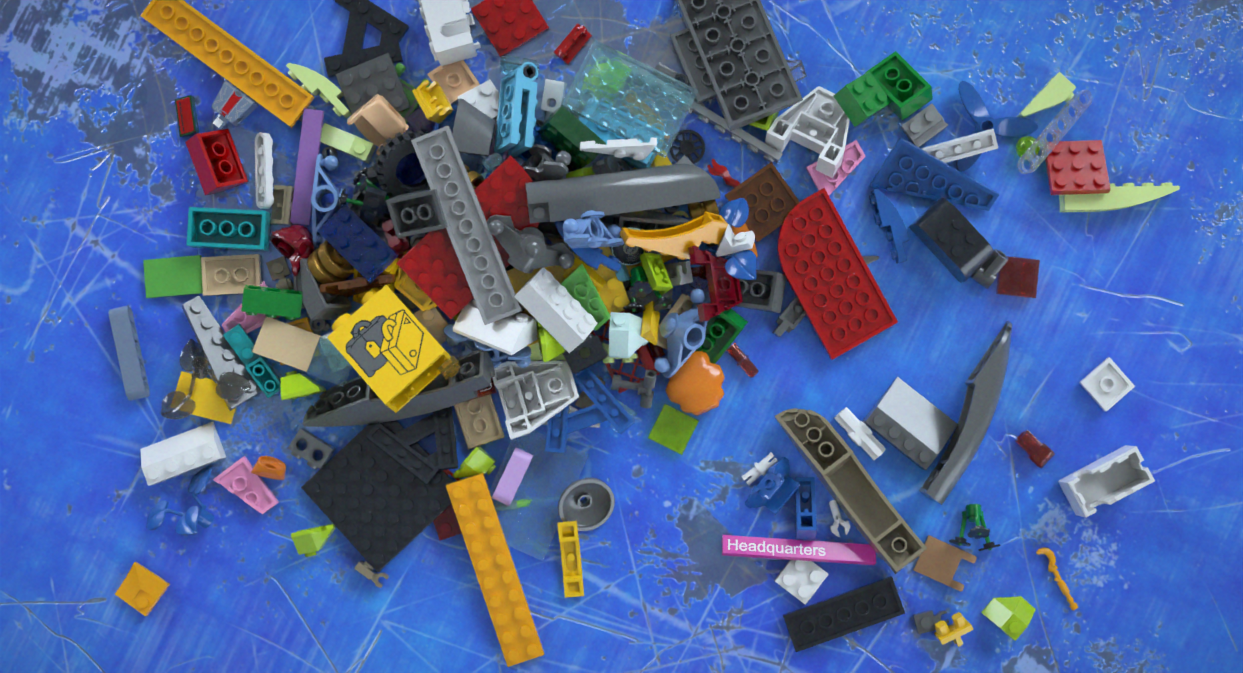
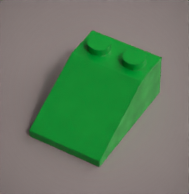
[865,51,933,121]
[695,308,748,363]

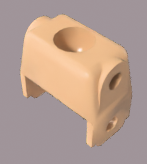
[347,94,409,156]

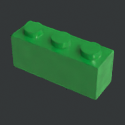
[241,285,303,320]

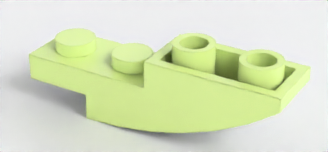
[286,63,351,119]

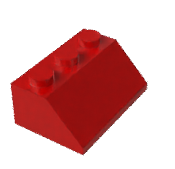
[185,129,248,196]

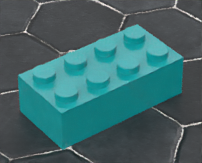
[187,207,271,251]

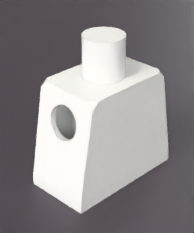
[541,79,567,122]

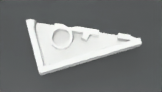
[580,138,657,160]

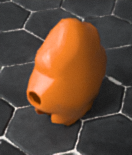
[665,351,725,416]

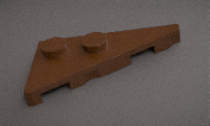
[320,274,395,297]

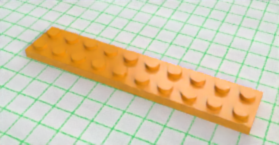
[140,0,315,128]
[446,473,544,667]

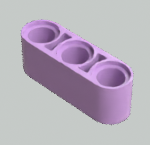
[492,447,533,506]

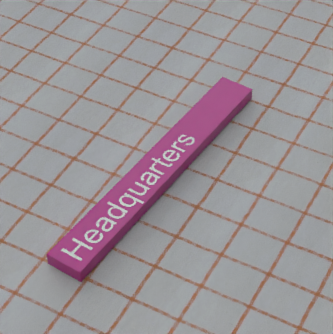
[722,535,876,565]

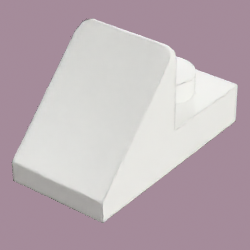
[716,224,755,257]

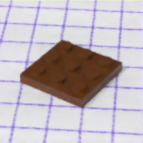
[724,162,799,242]

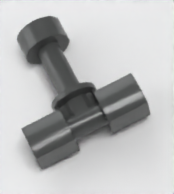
[611,370,657,408]

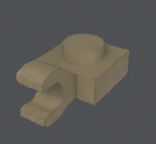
[354,560,389,588]

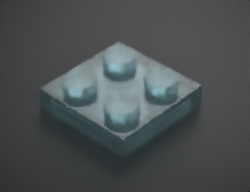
[307,338,352,387]

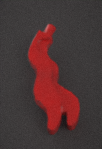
[707,159,740,188]

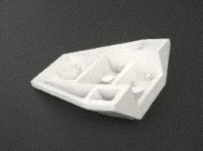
[492,361,579,439]

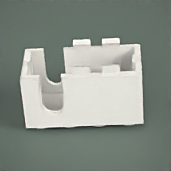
[417,0,481,66]
[1058,445,1155,517]

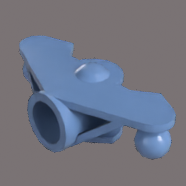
[311,154,347,248]
[563,210,624,249]
[654,289,711,378]
[444,324,532,368]

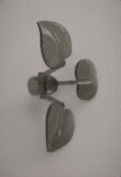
[161,339,251,419]

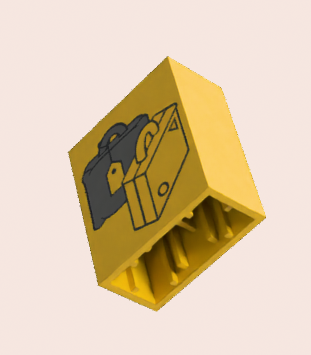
[327,285,455,413]

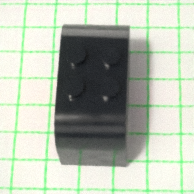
[909,198,995,283]

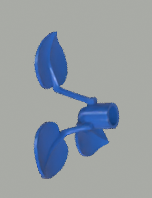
[677,198,757,280]
[146,465,214,535]

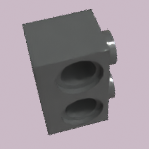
[288,428,336,470]

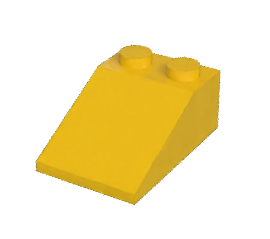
[170,371,236,424]

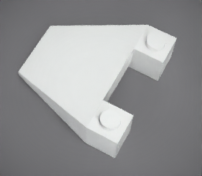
[765,86,850,178]

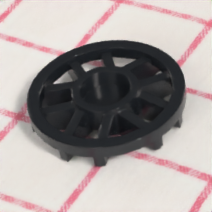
[669,130,705,164]

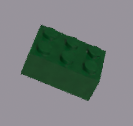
[537,105,607,169]

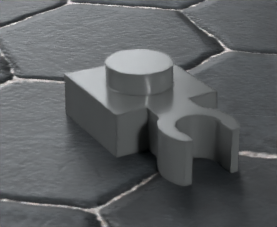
[913,610,949,634]

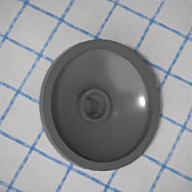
[558,478,615,531]

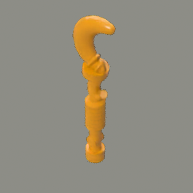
[1036,547,1078,610]

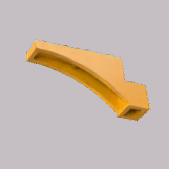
[620,211,728,260]

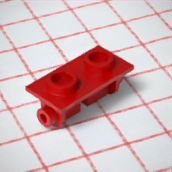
[553,23,592,64]

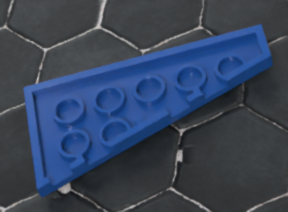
[870,137,999,211]

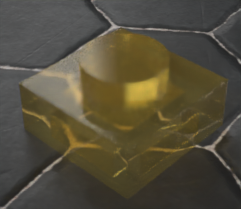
[438,356,461,379]

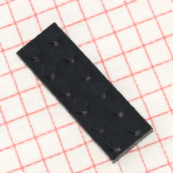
[783,576,905,652]

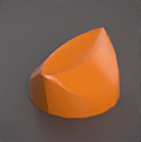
[251,456,286,480]

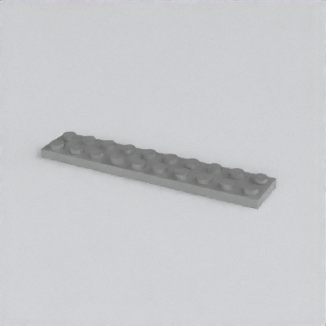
[411,126,522,325]

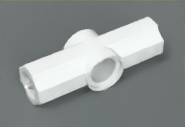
[834,407,886,460]

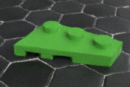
[560,264,611,330]

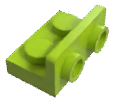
[639,252,673,296]

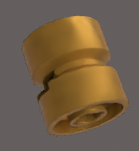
[687,199,719,219]

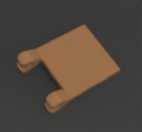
[913,535,977,592]

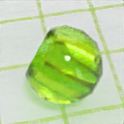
[1016,136,1040,160]

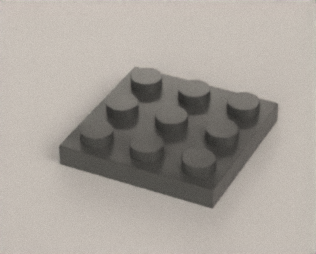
[335,53,411,114]

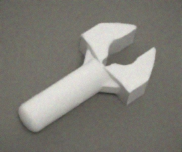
[829,500,850,537]

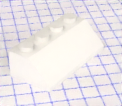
[453,298,537,355]
[141,422,226,486]

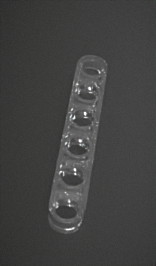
[1017,90,1093,174]

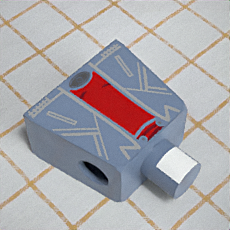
[211,81,259,130]

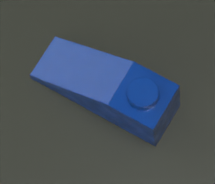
[795,477,817,540]

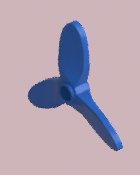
[956,81,1038,171]

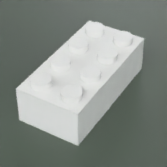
[514,268,598,353]

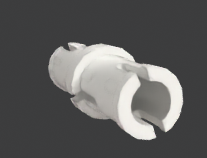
[741,452,778,486]

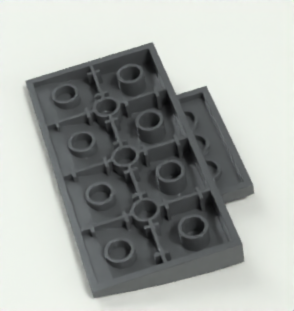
[670,0,803,131]

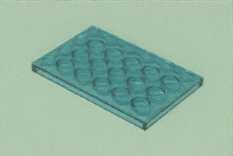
[561,40,699,158]
[490,431,589,561]

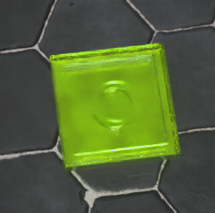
[648,404,699,455]

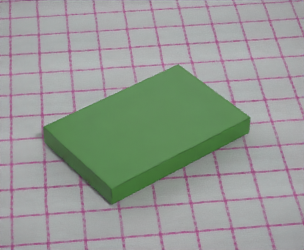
[143,255,203,298]

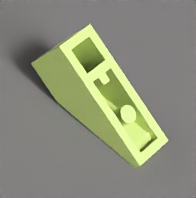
[1017,72,1076,118]
[320,123,376,164]

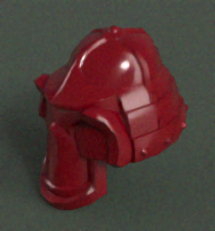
[270,224,314,277]

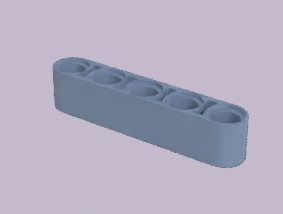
[109,305,150,401]

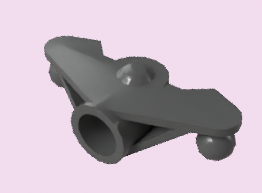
[521,144,571,182]
[487,215,574,274]

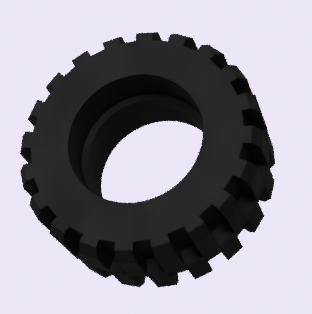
[375,130,431,199]

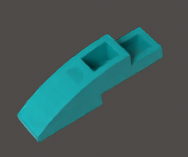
[223,323,281,398]

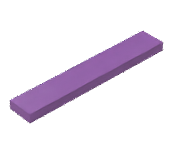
[290,108,324,225]

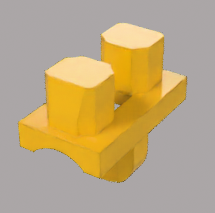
[934,612,973,647]

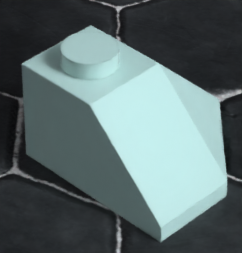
[609,312,649,358]

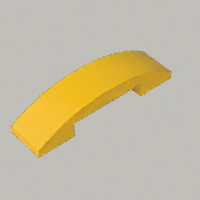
[557,521,584,598]

